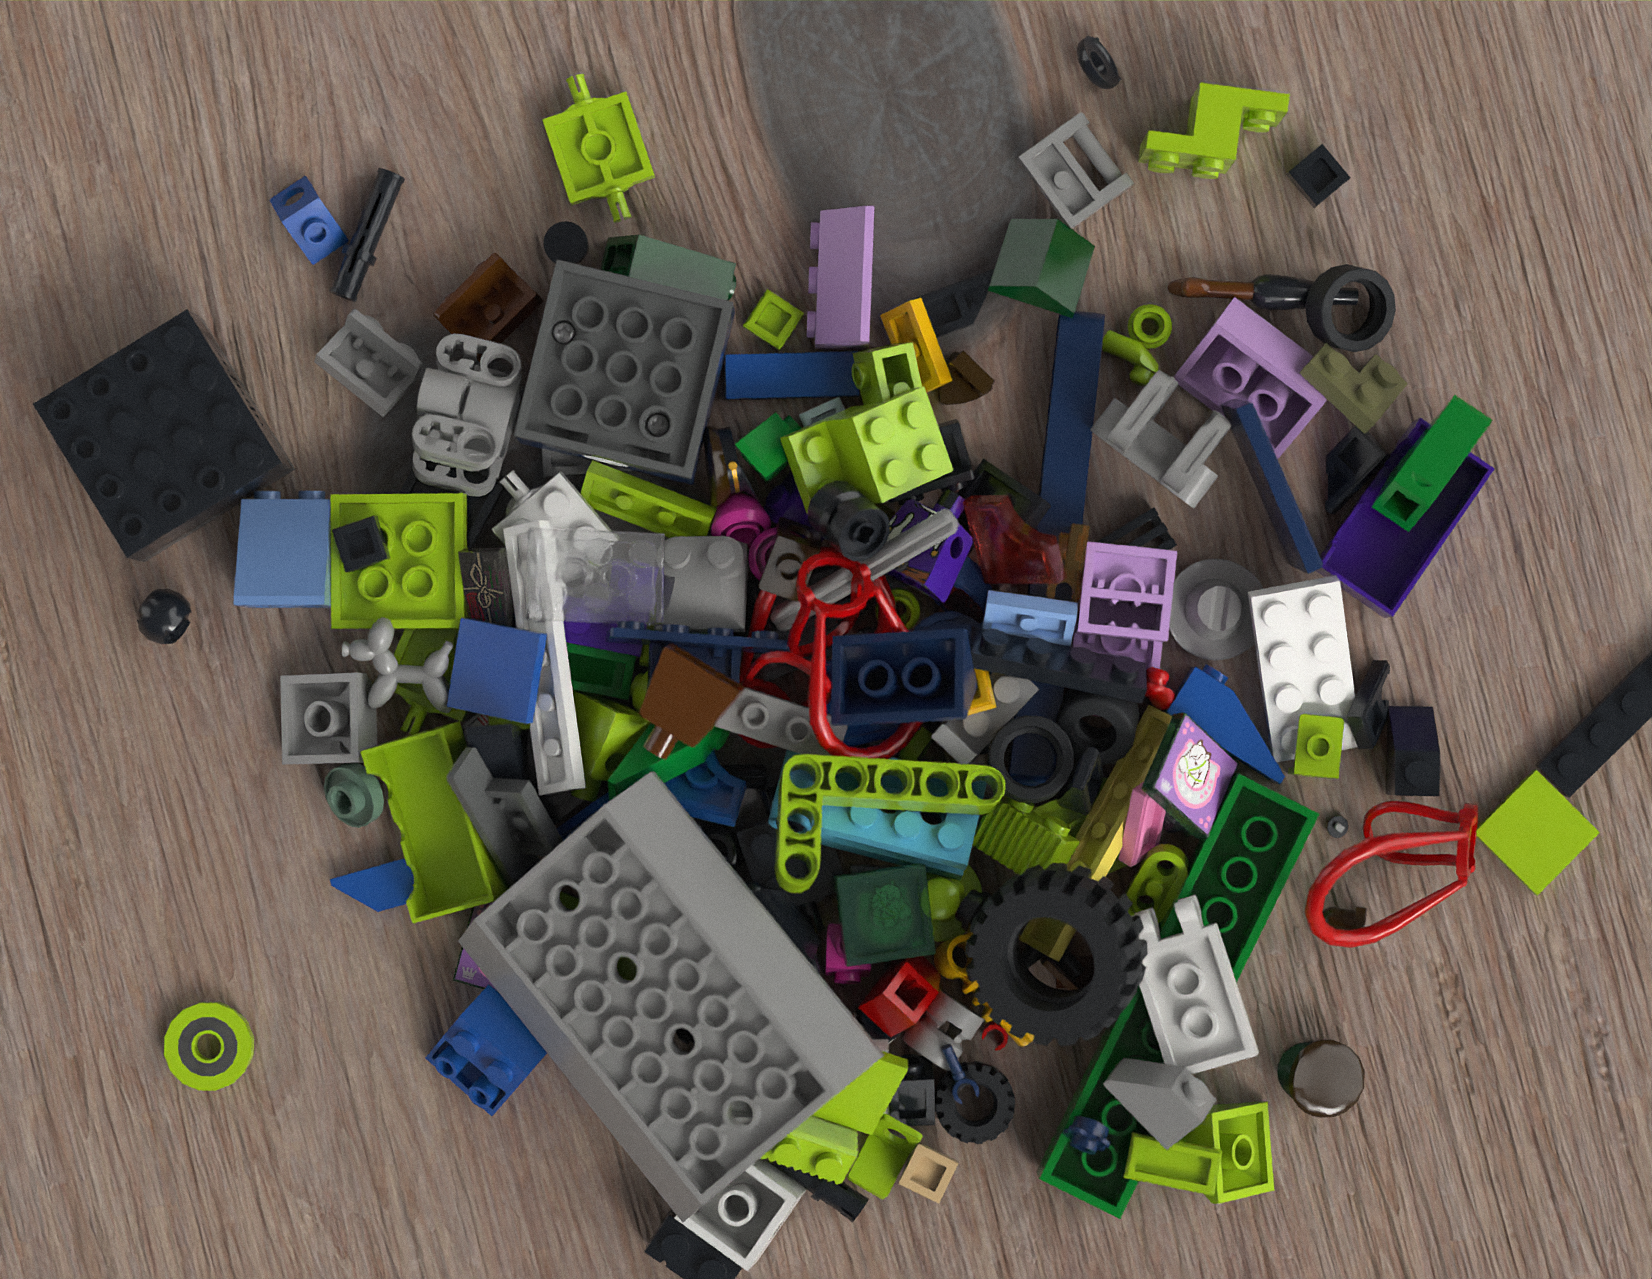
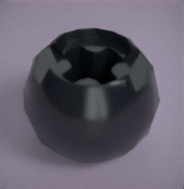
[137,589,192,644]

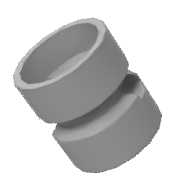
[902,988,984,1072]

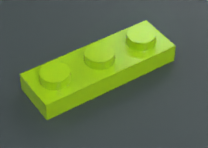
[580,460,717,538]

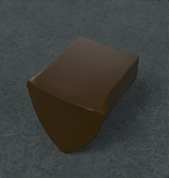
[939,350,995,405]

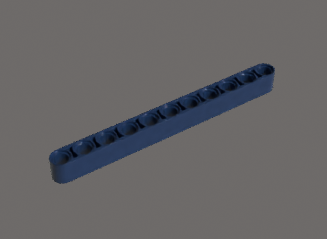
[1008,311,1105,786]

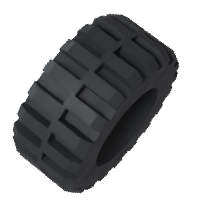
[965,863,1148,1046]

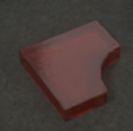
[963,495,1067,584]

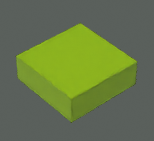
[743,289,804,351]

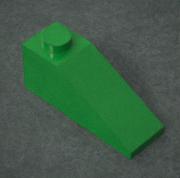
[608,723,730,801]

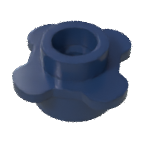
[1063,1116,1111,1154]

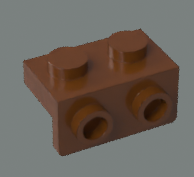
[433,253,544,362]

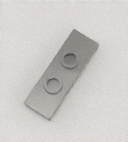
[715,687,848,756]

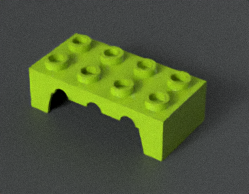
[360,721,510,924]

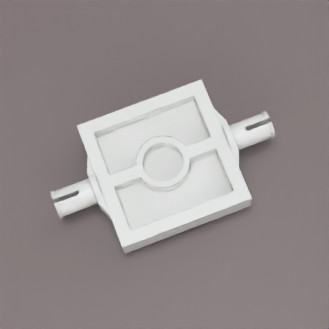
[492,470,618,597]

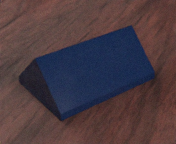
[831,628,977,726]

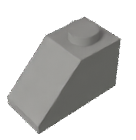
[1103,1058,1217,1150]

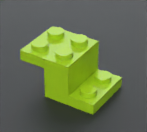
[1138,82,1290,179]
[780,386,954,516]

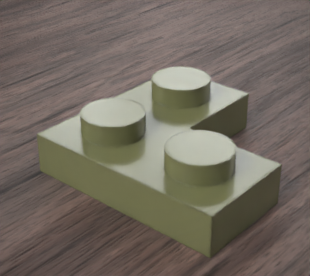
[1299,343,1408,434]

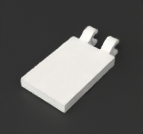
[1131,895,1259,1074]

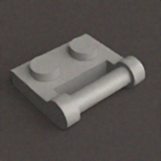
[1018,112,1135,229]

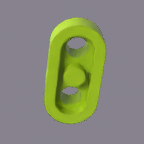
[1125,844,1189,923]

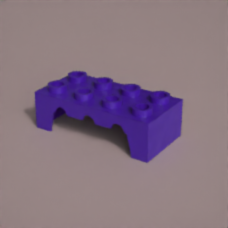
[1316,418,1495,618]

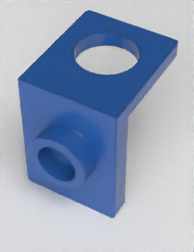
[269,176,349,265]

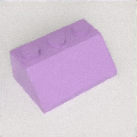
[807,206,874,351]
[1173,297,1327,459]

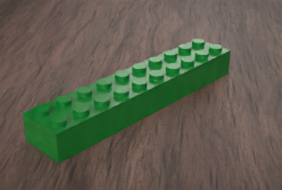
[1036,773,1319,1219]

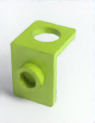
[1288,714,1344,779]
[847,1114,923,1199]

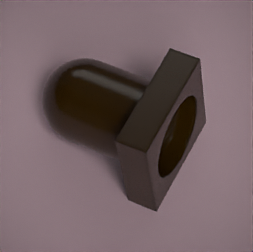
[1322,906,1368,930]

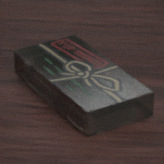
[458,548,517,628]

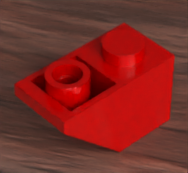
[858,952,941,1038]

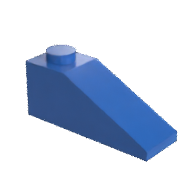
[1163,664,1285,784]

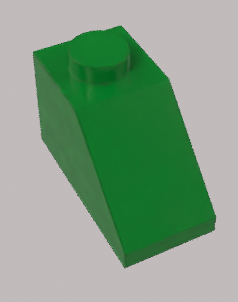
[735,412,802,484]

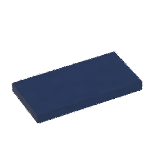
[1220,398,1323,574]

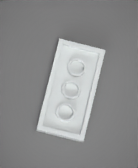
[1248,575,1358,762]

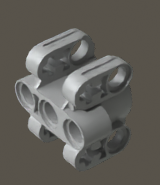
[412,334,522,497]
[1090,370,1232,509]

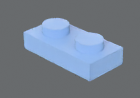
[982,590,1078,646]

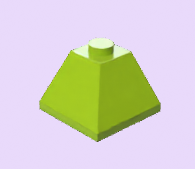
[1179,1101,1274,1204]

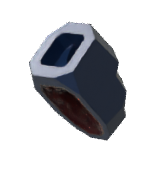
[933,556,993,625]

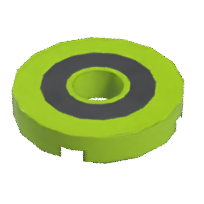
[164,1002,254,1091]

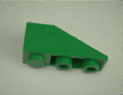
[1372,394,1492,532]

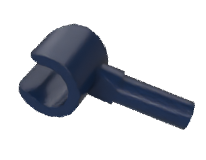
[941,1044,979,1104]

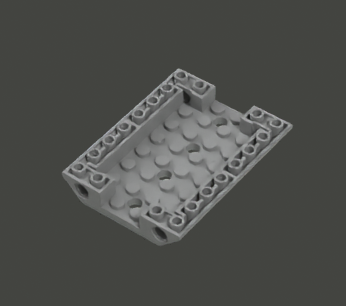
[458,771,884,1222]

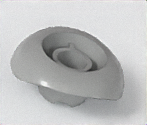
[1169,559,1264,660]

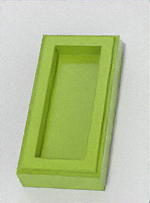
[1124,1131,1222,1196]

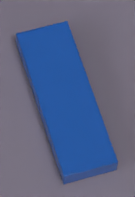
[725,351,859,400]

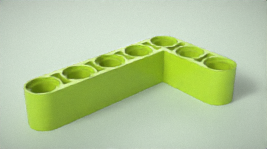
[775,754,1006,893]

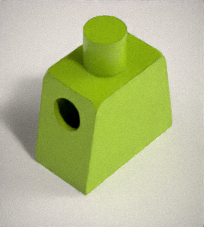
[570,689,651,801]

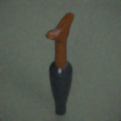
[1167,274,1359,310]

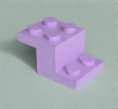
[1071,541,1177,669]

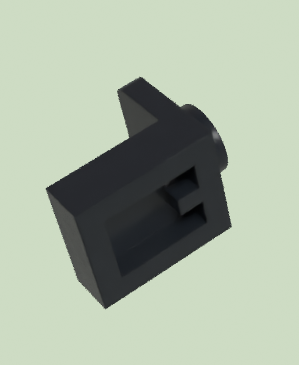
[890,1054,935,1126]

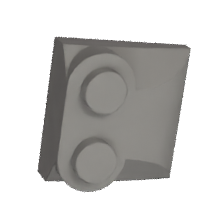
[655,536,749,633]
[280,673,377,765]

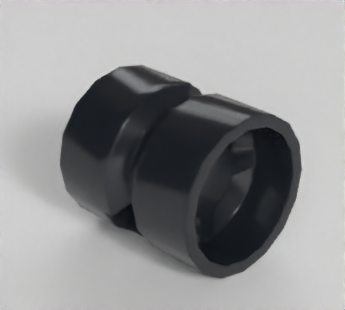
[808,480,890,561]

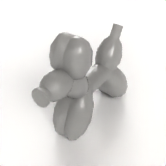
[342,618,453,713]

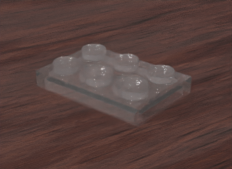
[526,527,665,625]

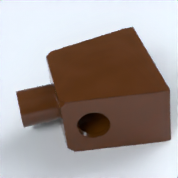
[639,643,746,759]

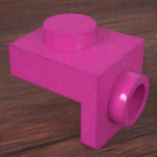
[825,923,871,984]

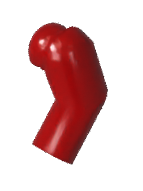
[1145,666,1175,710]

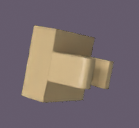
[898,1142,959,1204]

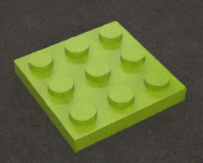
[330,493,467,629]

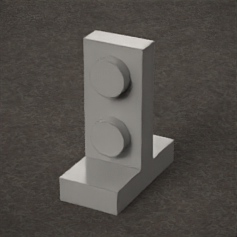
[931,672,1039,764]

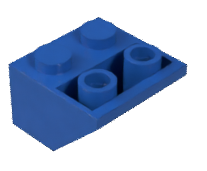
[425,984,547,1116]

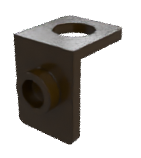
[759,517,821,602]

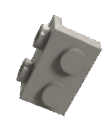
[314,309,423,417]

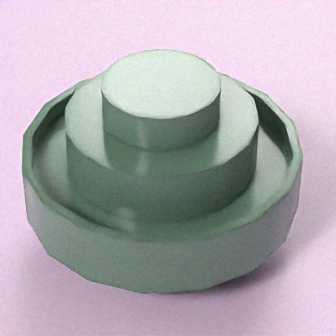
[324,763,384,828]

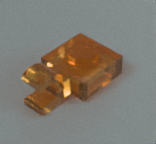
[1046,523,1090,602]

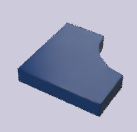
[664,749,746,827]

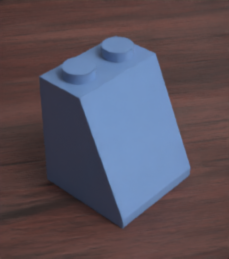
[234,491,331,608]

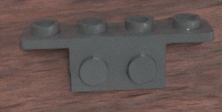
[447,747,563,888]

